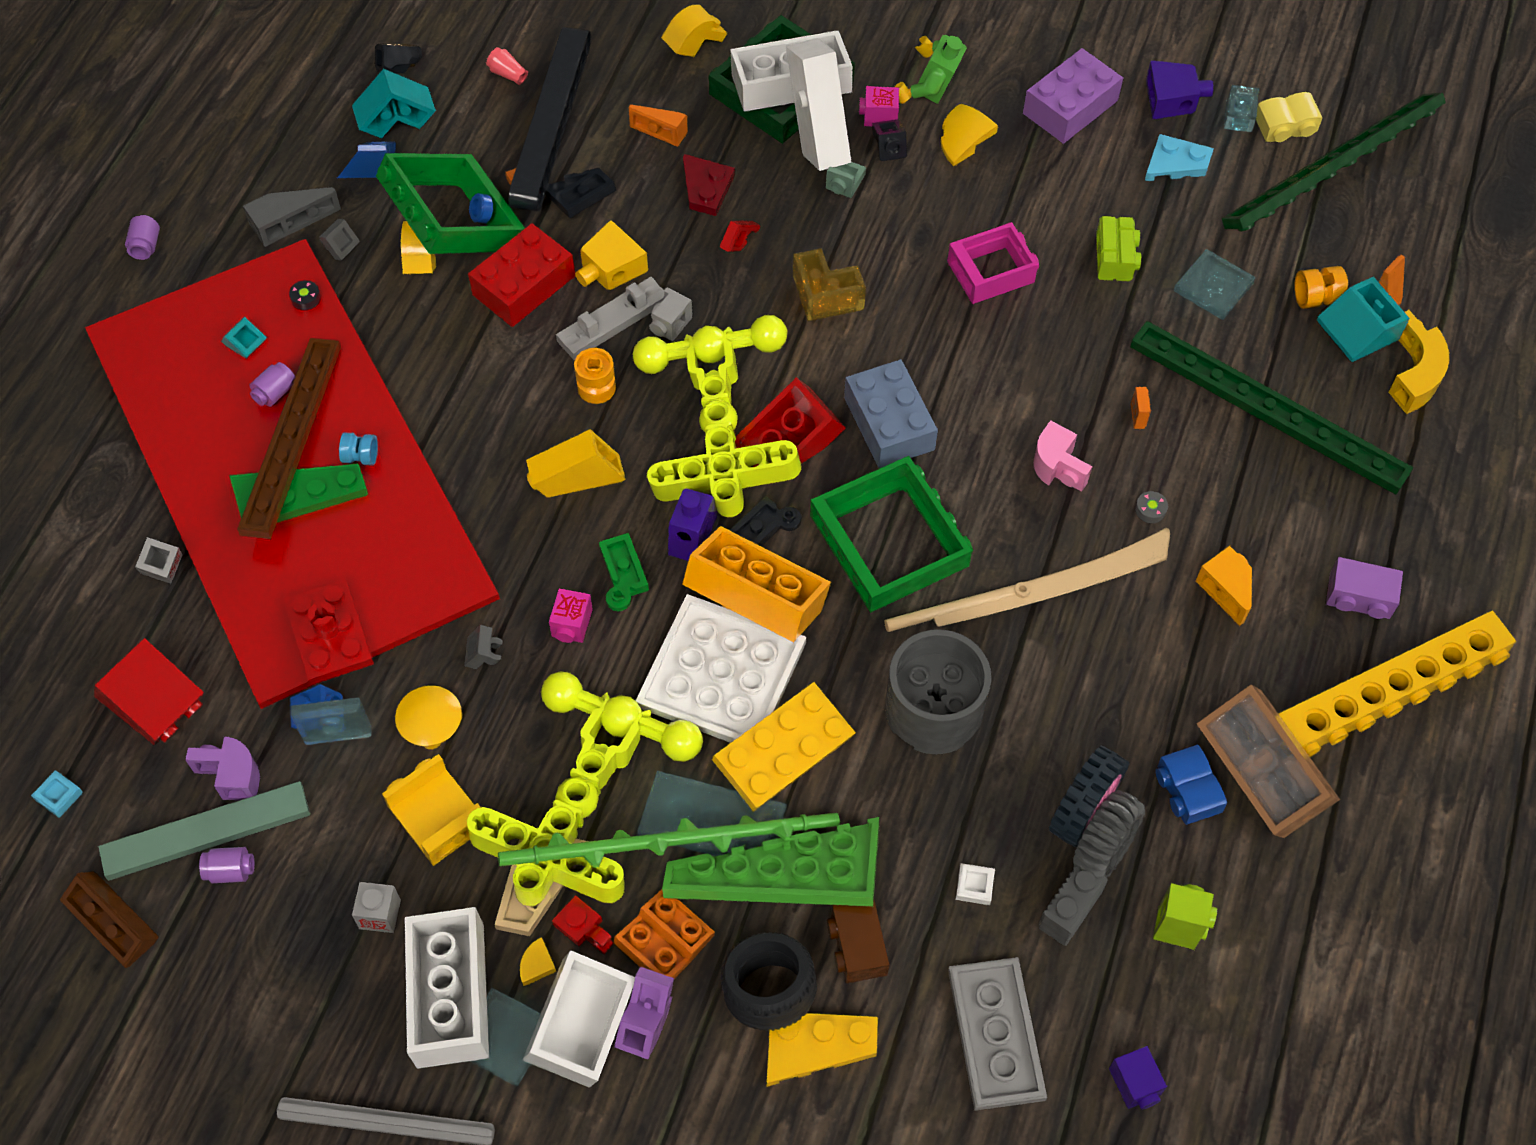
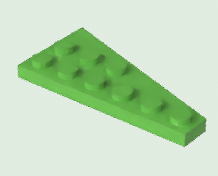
[662,817,879,906]

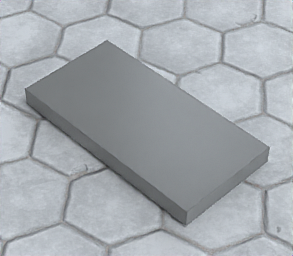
[948,957,1047,1111]

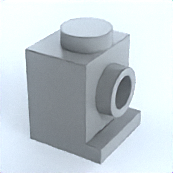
[649,287,692,341]

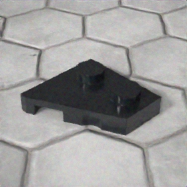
[545,168,616,218]

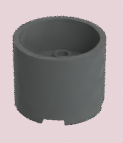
[885,630,991,754]

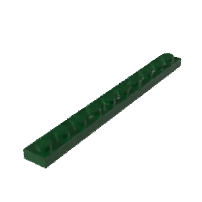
[1222,92,1446,232]
[1130,321,1414,495]

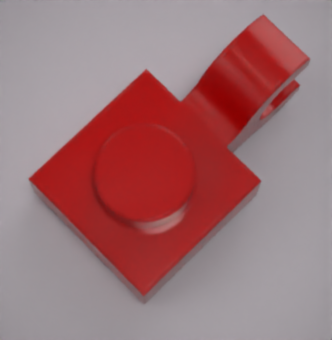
[552,895,613,954]

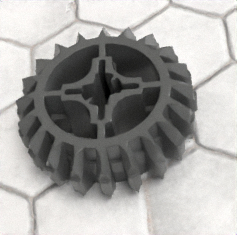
[1073,790,1145,878]

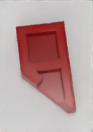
[720,221,760,252]

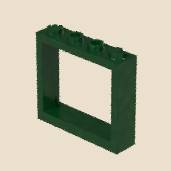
[708,15,855,144]

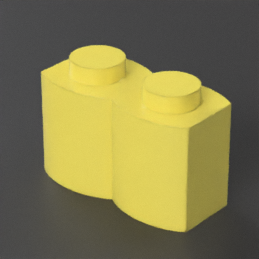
[1254,92,1322,142]

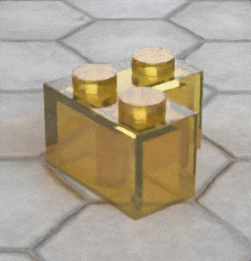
[793,248,866,321]

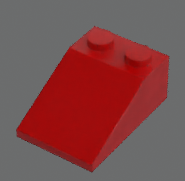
[735,377,846,467]

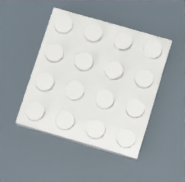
[636,594,806,743]

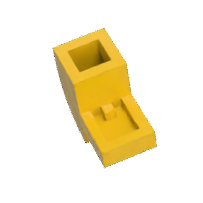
[661,5,727,57]
[401,221,436,274]

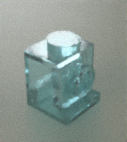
[1224,85,1260,132]

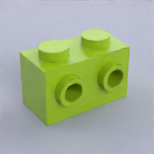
[1153,883,1217,950]

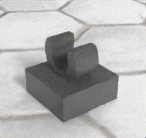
[319,219,360,260]
[465,625,503,669]

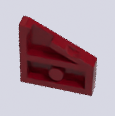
[683,154,735,216]

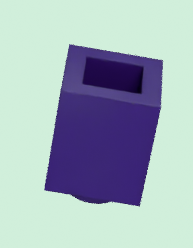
[1109,1046,1167,1110]

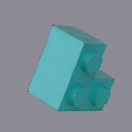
[352,69,436,138]

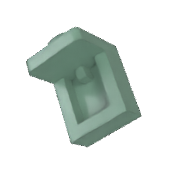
[826,162,866,198]

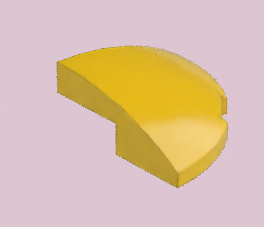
[941,104,998,166]

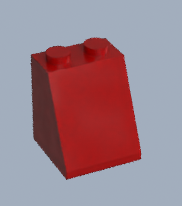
[94,638,204,745]

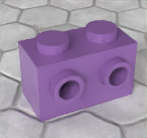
[1326,557,1403,619]

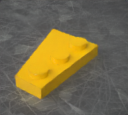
[767,1013,878,1087]

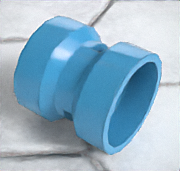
[339,432,378,466]

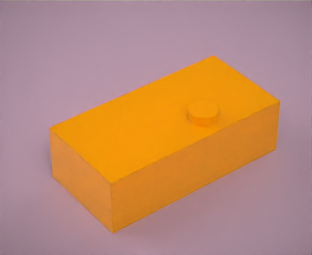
[682,526,831,642]

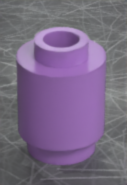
[125,215,160,260]
[249,362,295,407]
[199,847,254,883]

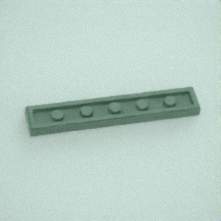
[98,781,310,881]

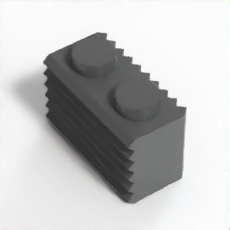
[1038,866,1108,946]

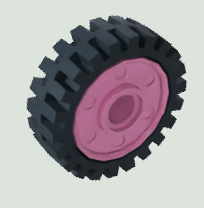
[1049,745,1129,848]

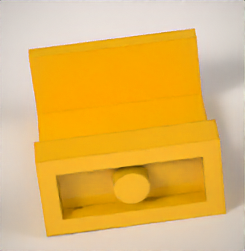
[382,754,481,866]

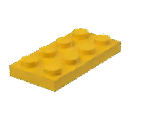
[712,682,856,812]

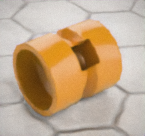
[1294,266,1348,309]
[574,348,616,404]

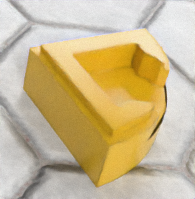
[520,937,556,986]

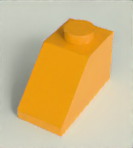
[1196,546,1252,626]

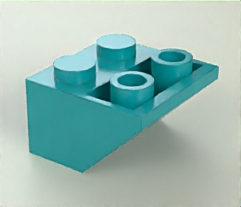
[1317,276,1410,362]

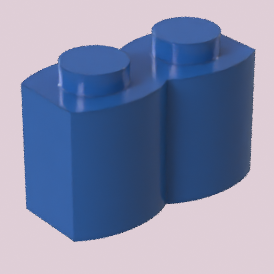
[1156,745,1227,825]

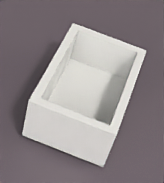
[523,950,635,1088]

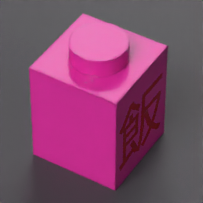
[859,86,899,126]
[549,588,593,643]

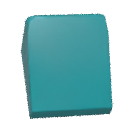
[221,317,267,358]

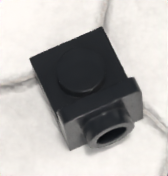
[872,119,907,161]

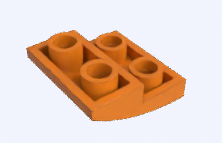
[613,890,715,979]

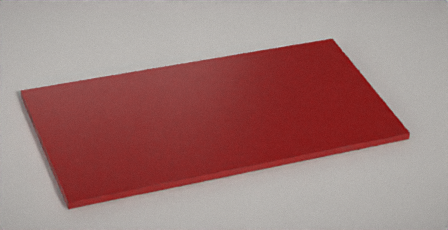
[85,239,500,709]

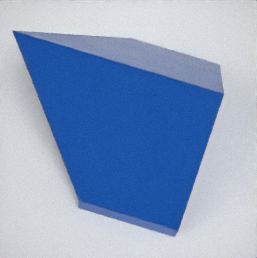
[338,141,396,178]

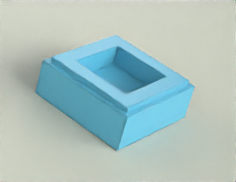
[31,770,83,818]

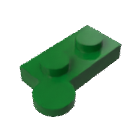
[599,533,649,611]

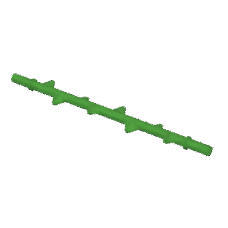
[498,813,840,868]

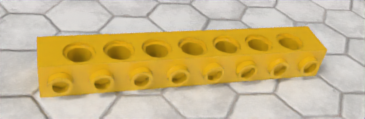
[1279,610,1516,757]

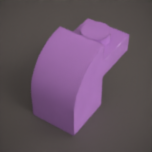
[186,737,260,800]
[615,967,674,1059]

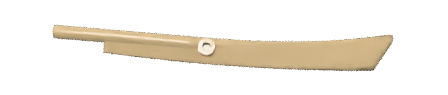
[884,528,1170,632]

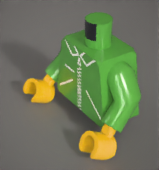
[895,35,967,104]

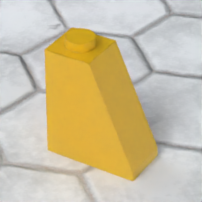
[526,429,626,498]

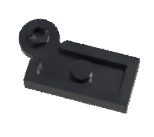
[730,496,802,546]

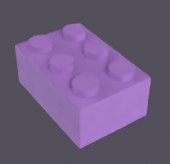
[1023,48,1123,144]

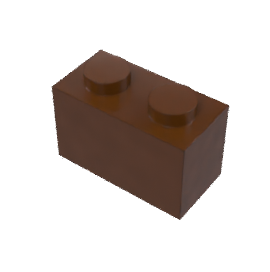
[827,901,889,983]

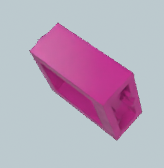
[947,222,1039,304]

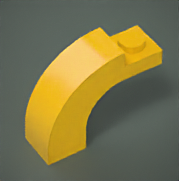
[1388,310,1449,414]

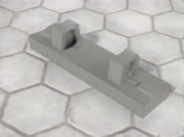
[556,277,664,360]

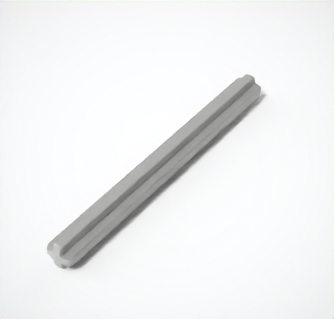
[277,1097,495,1145]

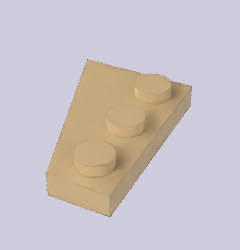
[495,839,589,936]

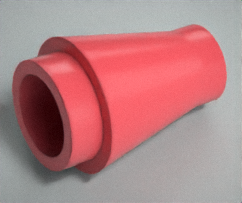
[486,47,528,85]

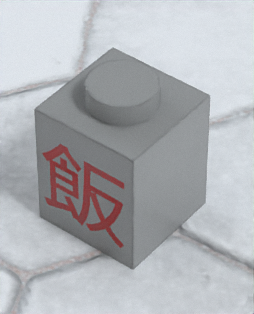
[135,537,183,584]
[352,882,401,933]

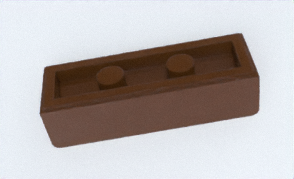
[60,872,159,968]

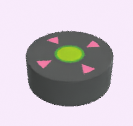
[1135,491,1168,523]

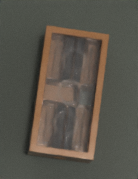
[1197,685,1340,838]

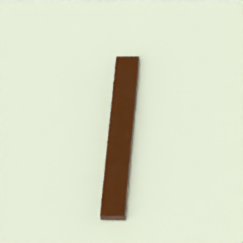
[237,338,341,539]

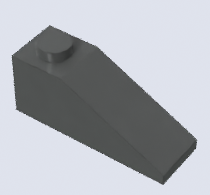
[243,187,341,247]

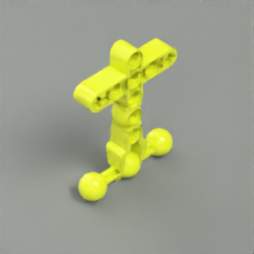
[633,315,801,517]
[467,671,703,906]

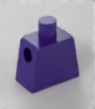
[1146,61,1213,119]
[668,488,718,561]

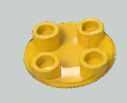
[395,686,463,749]

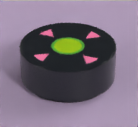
[289,280,321,310]

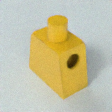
[575,220,648,290]

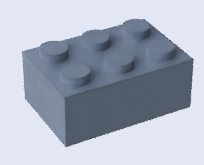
[844,360,938,469]

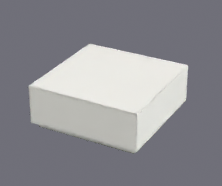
[956,863,995,905]

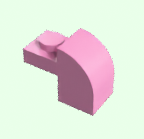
[1033,420,1092,491]

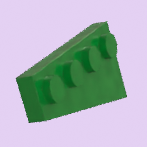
[229,464,368,523]

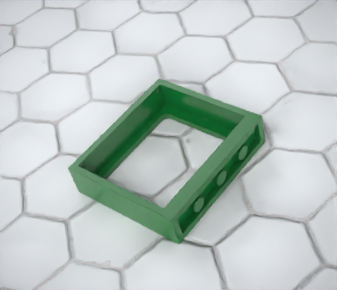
[376,153,525,254]
[810,456,973,613]

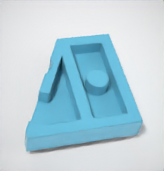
[1145,134,1214,181]

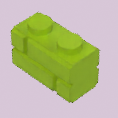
[1096,216,1141,281]

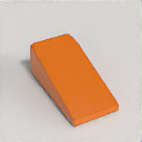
[629,105,688,147]
[1379,255,1405,305]

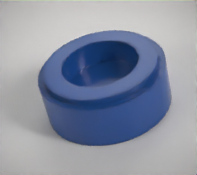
[469,193,493,223]

